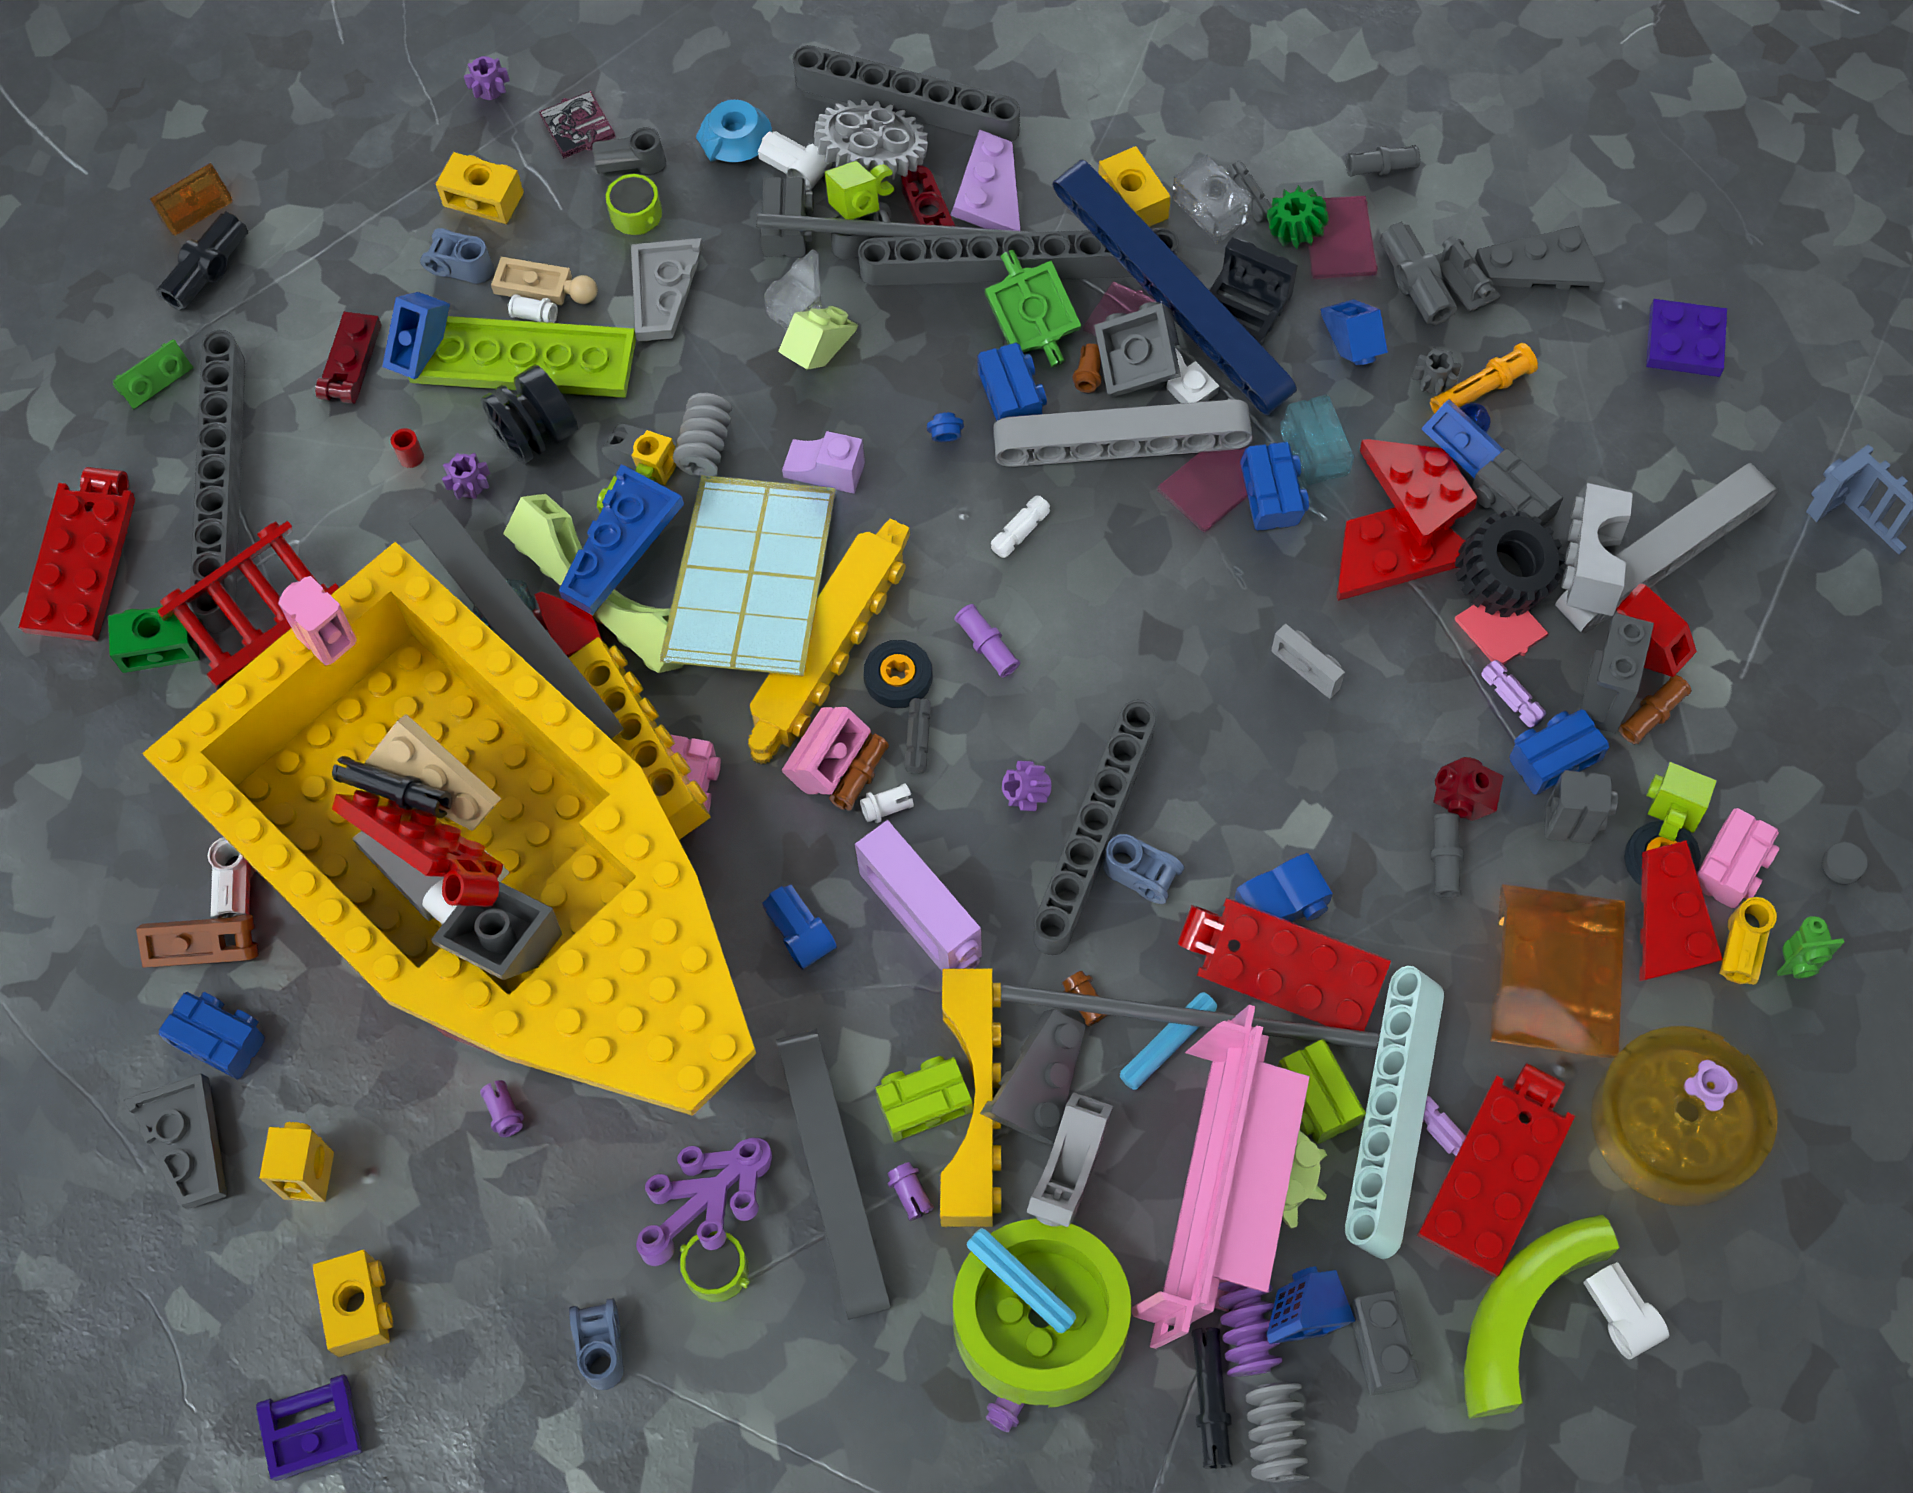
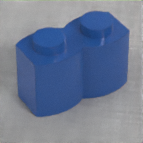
[1235,853,1333,922]

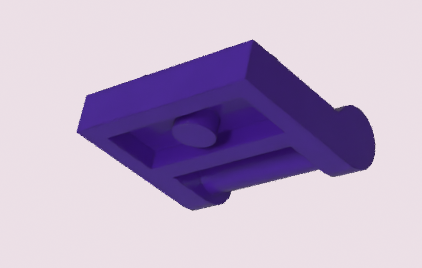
[256,1374,363,1482]

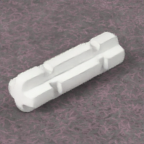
[991,495,1050,558]

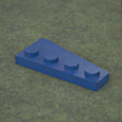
[559,464,684,616]

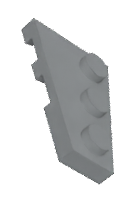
[631,238,704,342]

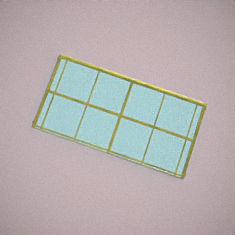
[660,475,836,676]

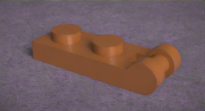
[136,914,259,968]

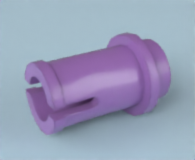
[480,1080,524,1137]
[887,1162,934,1221]
[986,1397,1025,1432]

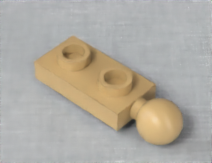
[491,257,598,306]

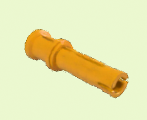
[1430,342,1538,414]

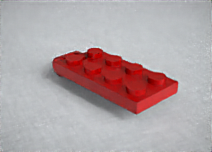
[18,467,135,642]
[332,790,504,907]
[1177,898,1391,1031]
[1417,1063,1575,1278]

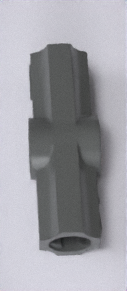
[1380,222,1457,326]

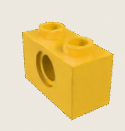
[1098,146,1171,227]
[436,152,524,225]
[259,1122,334,1202]
[312,1249,394,1357]

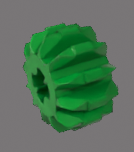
[1267,185,1329,249]

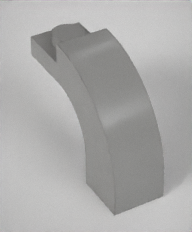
[1026,1092,1114,1227]

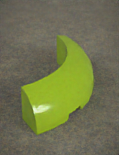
[1464,1215,1619,1419]

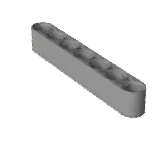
[993,400,1253,467]
[1555,463,1778,634]

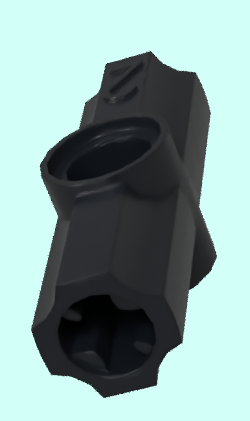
[156,211,249,311]

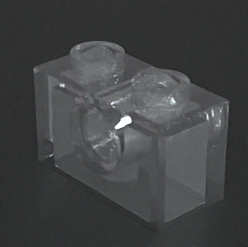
[1172,155,1253,244]

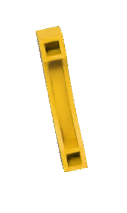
[940,969,1001,1227]

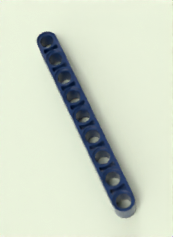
[1052,159,1297,415]

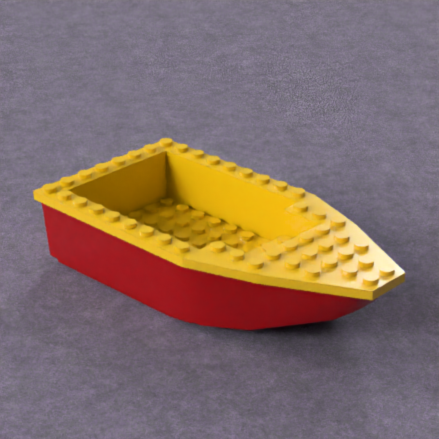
[142,542,756,1116]

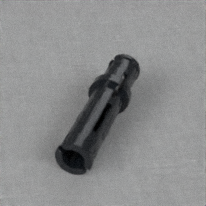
[332,756,452,818]
[1191,1327,1232,1469]

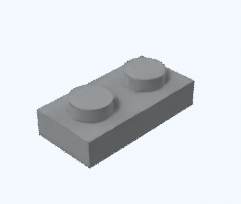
[1271,623,1345,699]

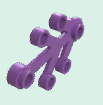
[636,1138,772,1266]

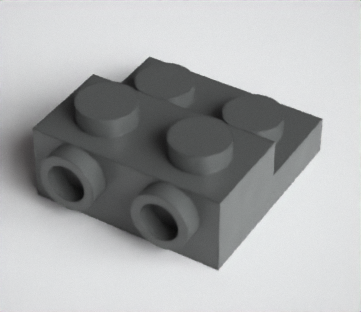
[1094,302,1181,397]

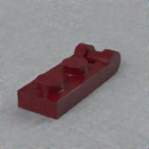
[315,311,382,404]

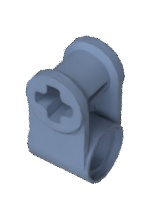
[420,228,494,284]
[1103,834,1184,904]
[569,1298,624,1390]

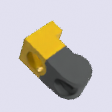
[602,423,676,486]

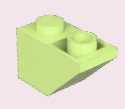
[778,306,858,370]

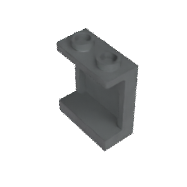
[1580,613,1654,734]

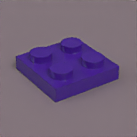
[1646,299,1727,377]

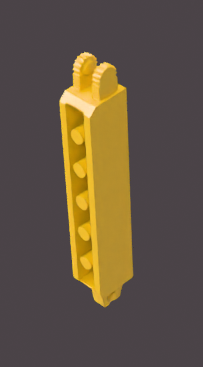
[748,519,910,765]

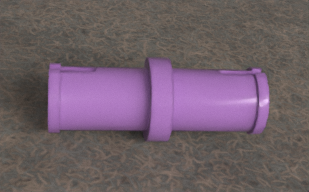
[954,604,1020,678]

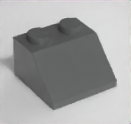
[431,881,562,980]

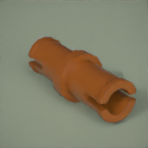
[1619,675,1692,745]
[829,733,889,811]

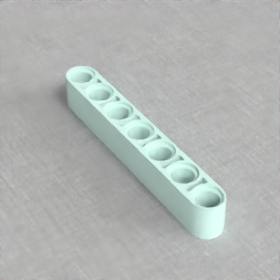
[1345,966,1444,1259]

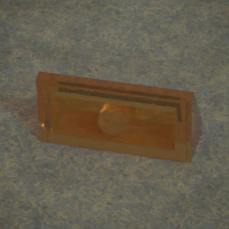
[150,163,233,236]

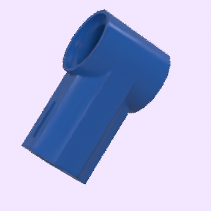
[762,885,837,970]

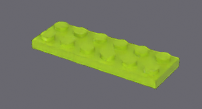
[408,316,636,398]

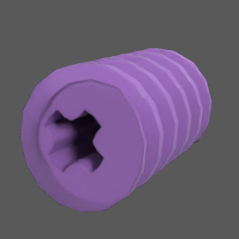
[1218,1282,1283,1377]

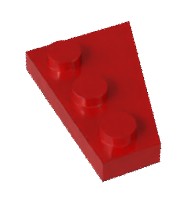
[1639,840,1723,981]

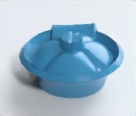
[696,99,772,162]

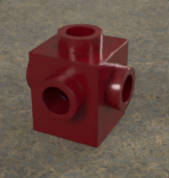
[1433,757,1504,821]

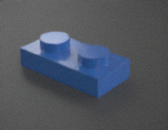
[1421,399,1504,479]

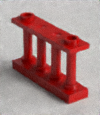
[157,521,339,689]

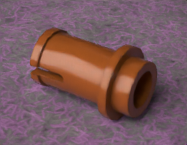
[1072,344,1102,393]
[1062,971,1108,1027]

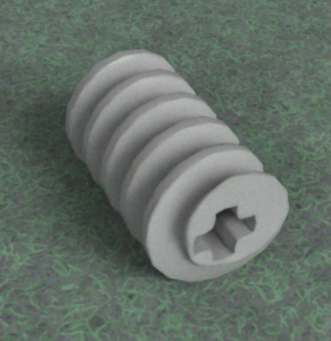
[673,393,733,479]
[1246,1382,1309,1482]

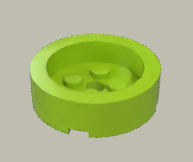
[953,1218,1131,1408]

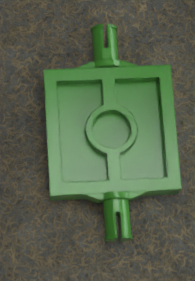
[985,250,1081,368]

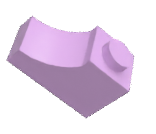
[782,431,865,494]

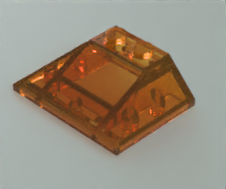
[1490,884,1625,1059]

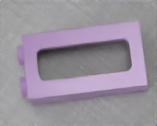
[855,820,982,971]

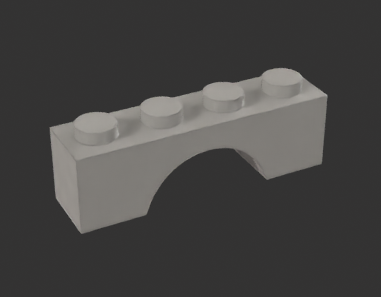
[1561,483,1633,616]

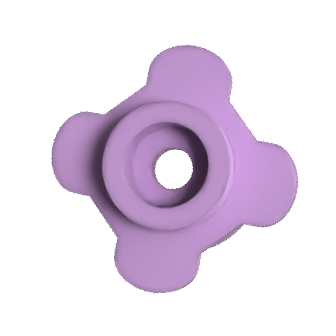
[1684,1060,1737,1111]

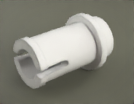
[508,294,558,323]
[860,783,914,823]

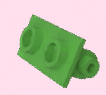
[112,339,193,410]
[1777,916,1844,979]

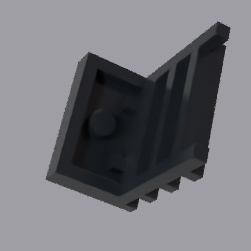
[1209,237,1298,346]

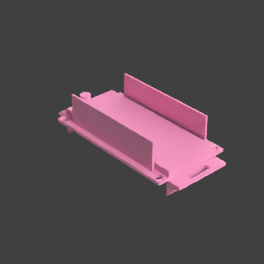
[1131,1005,1310,1349]

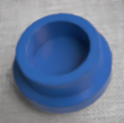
[927,412,964,442]

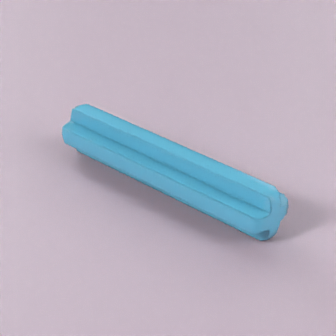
[1120,992,1217,1090]
[967,1228,1077,1333]

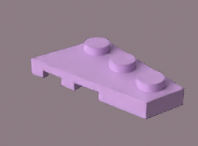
[951,130,1020,231]

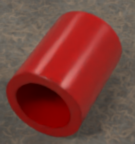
[390,428,424,468]

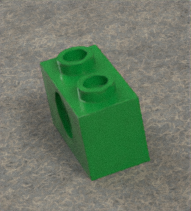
[108,605,200,673]

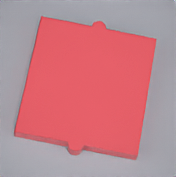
[1454,605,1548,665]

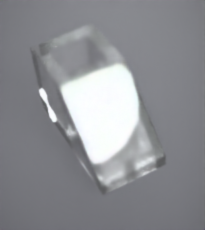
[764,249,823,330]

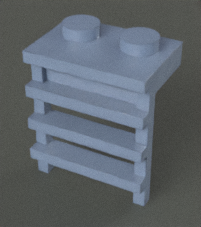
[1806,444,1913,555]

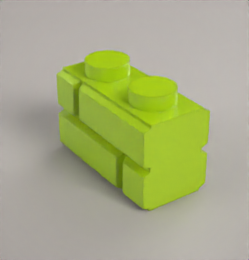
[1277,1040,1366,1144]
[875,1056,973,1143]

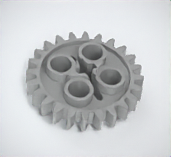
[814,100,928,180]

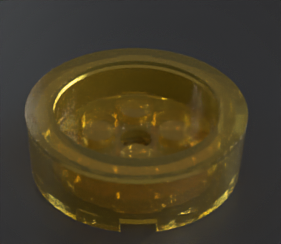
[1591,1026,1778,1206]

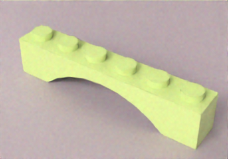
[503,494,684,673]

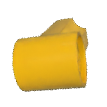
[1719,897,1777,985]

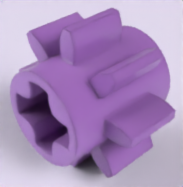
[464,56,510,100]
[442,452,490,500]
[1002,761,1051,811]

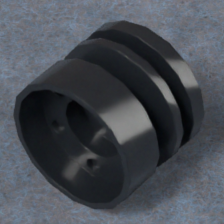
[481,364,578,465]

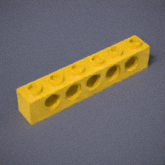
[569,637,711,840]

